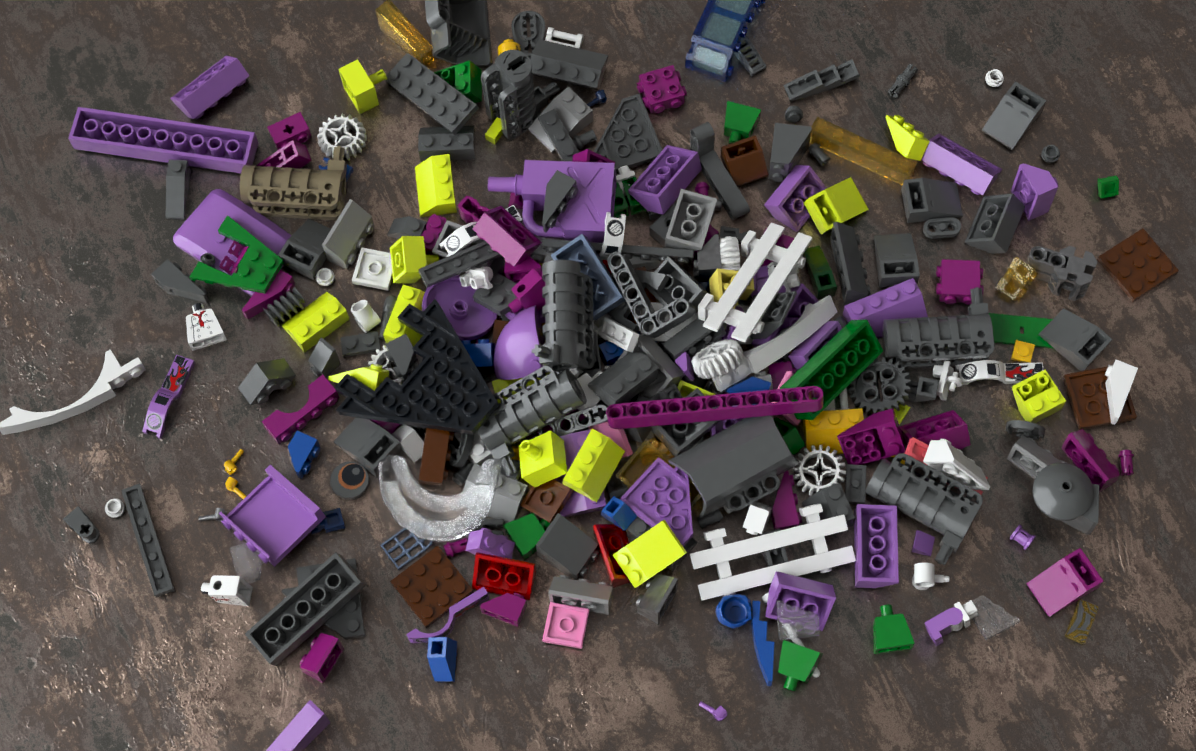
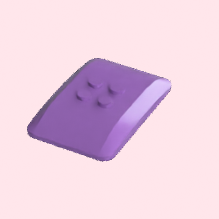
[173,189,292,296]

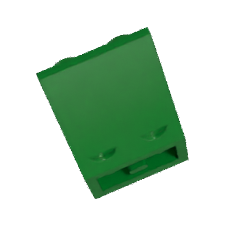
[434,60,482,103]

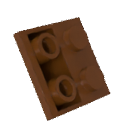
[720,135,769,187]

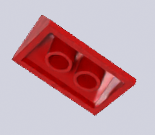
[593,524,630,588]
[472,552,537,600]

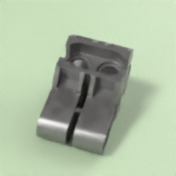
[1024,246,1097,301]

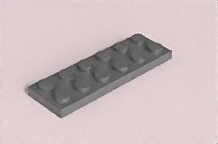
[385,53,479,135]

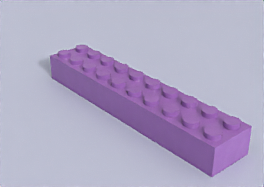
[68,107,258,173]

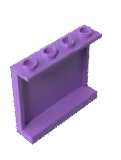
[219,465,326,567]

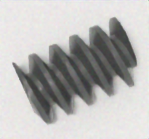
[263,287,306,327]

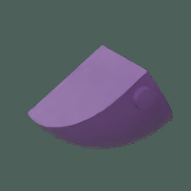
[493,305,547,380]

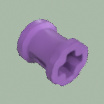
[1009,525,1036,550]

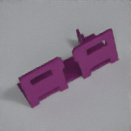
[219,240,249,274]

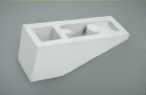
[1105,360,1138,425]

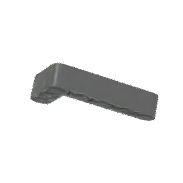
[690,122,750,220]
[607,252,695,338]

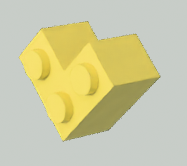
[709,268,754,309]

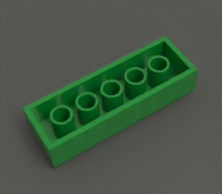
[780,320,883,420]

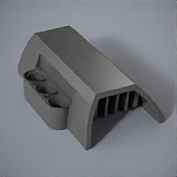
[425,0,493,66]
[668,416,800,519]

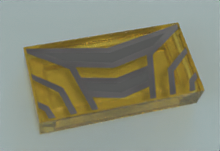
[1065,599,1099,645]

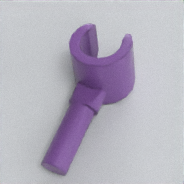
[699,701,727,721]

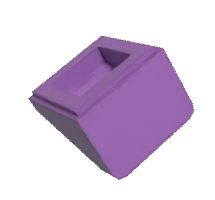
[675,352,695,381]
[911,530,935,557]

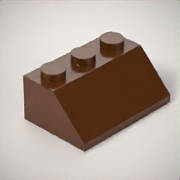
[419,428,454,485]

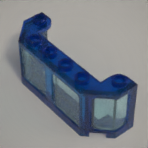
[685,0,765,82]

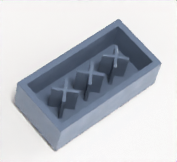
[551,234,626,321]

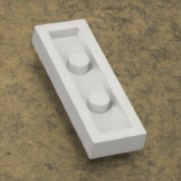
[598,317,640,353]

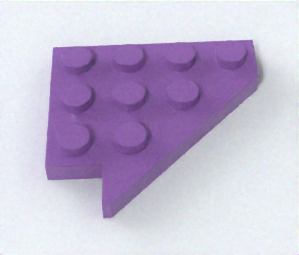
[620,457,693,547]

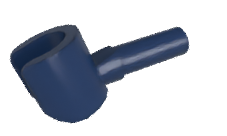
[587,90,607,107]

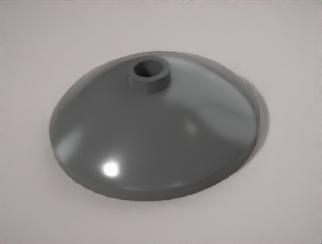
[1032,463,1094,521]

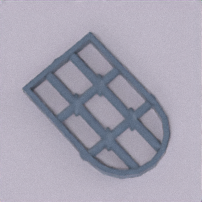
[380,521,434,570]

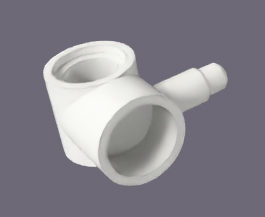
[351,300,381,333]
[912,563,950,590]

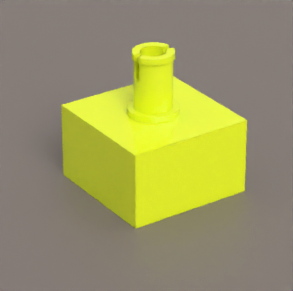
[338,59,387,114]
[390,236,439,284]
[518,430,567,487]

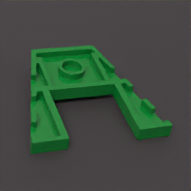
[190,216,284,294]

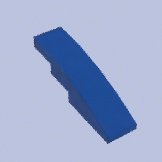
[751,601,774,686]

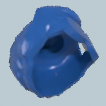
[715,594,752,628]

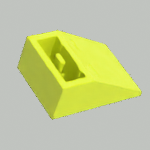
[803,177,869,235]

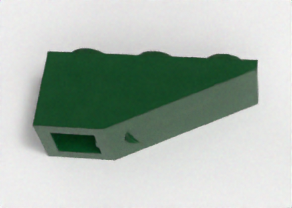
[803,245,837,300]

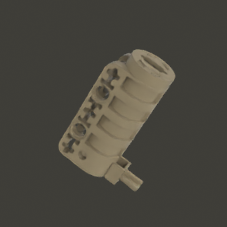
[240,146,347,221]

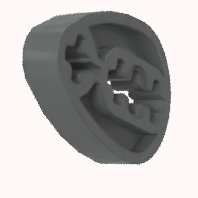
[511,11,546,58]

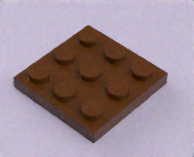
[1097,228,1179,302]
[1063,366,1137,430]
[390,546,474,628]

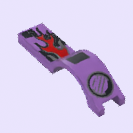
[142,355,195,439]
[406,587,489,643]

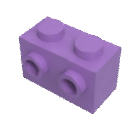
[465,528,515,559]

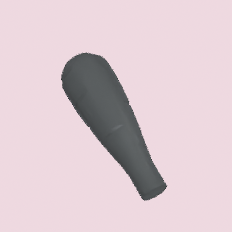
[379,295,397,340]

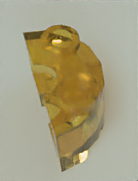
[995,257,1038,300]

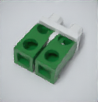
[614,165,646,218]

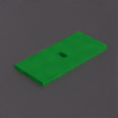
[989,313,1054,349]

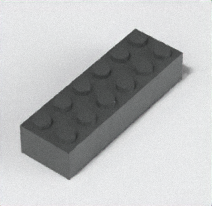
[245,552,366,666]

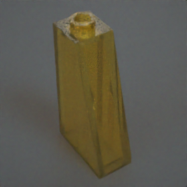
[375,0,435,66]

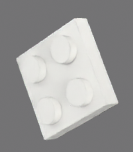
[352,247,393,291]

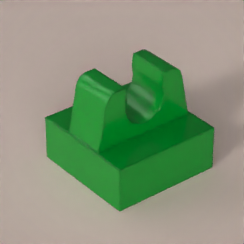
[1097,176,1119,199]

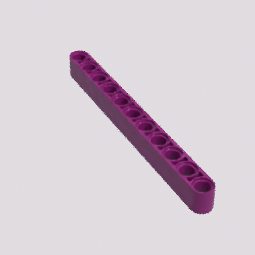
[606,386,824,429]

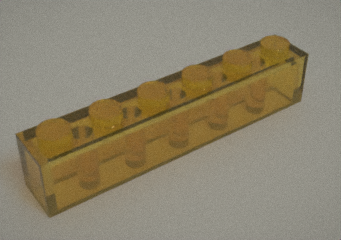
[810,117,917,185]

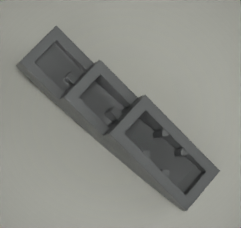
[783,59,860,101]

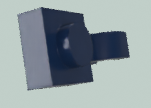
[311,508,345,534]

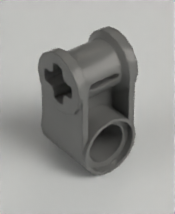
[63,506,100,544]

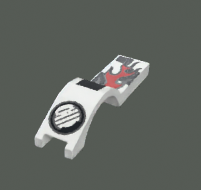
[439,205,523,257]
[599,212,626,276]
[955,360,1043,385]

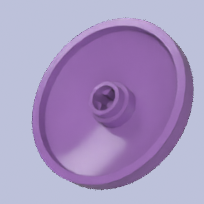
[422,275,497,341]

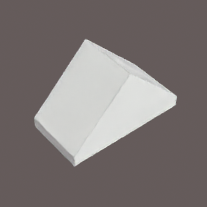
[391,424,424,463]

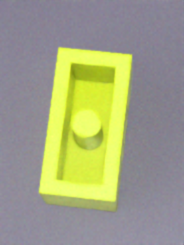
[485,117,503,144]

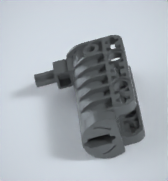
[481,50,560,141]

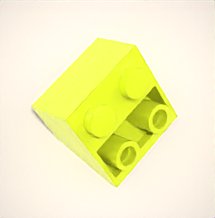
[1012,369,1066,423]

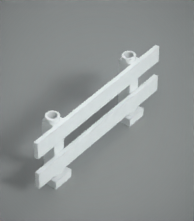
[698,223,812,343]
[690,503,856,601]

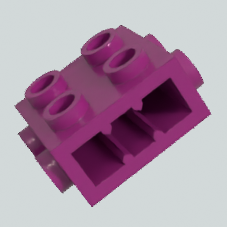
[636,65,687,114]
[936,259,984,305]

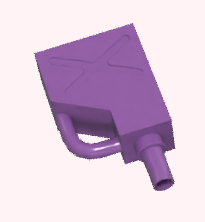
[488,160,617,243]

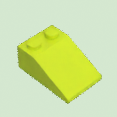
[613,520,687,588]

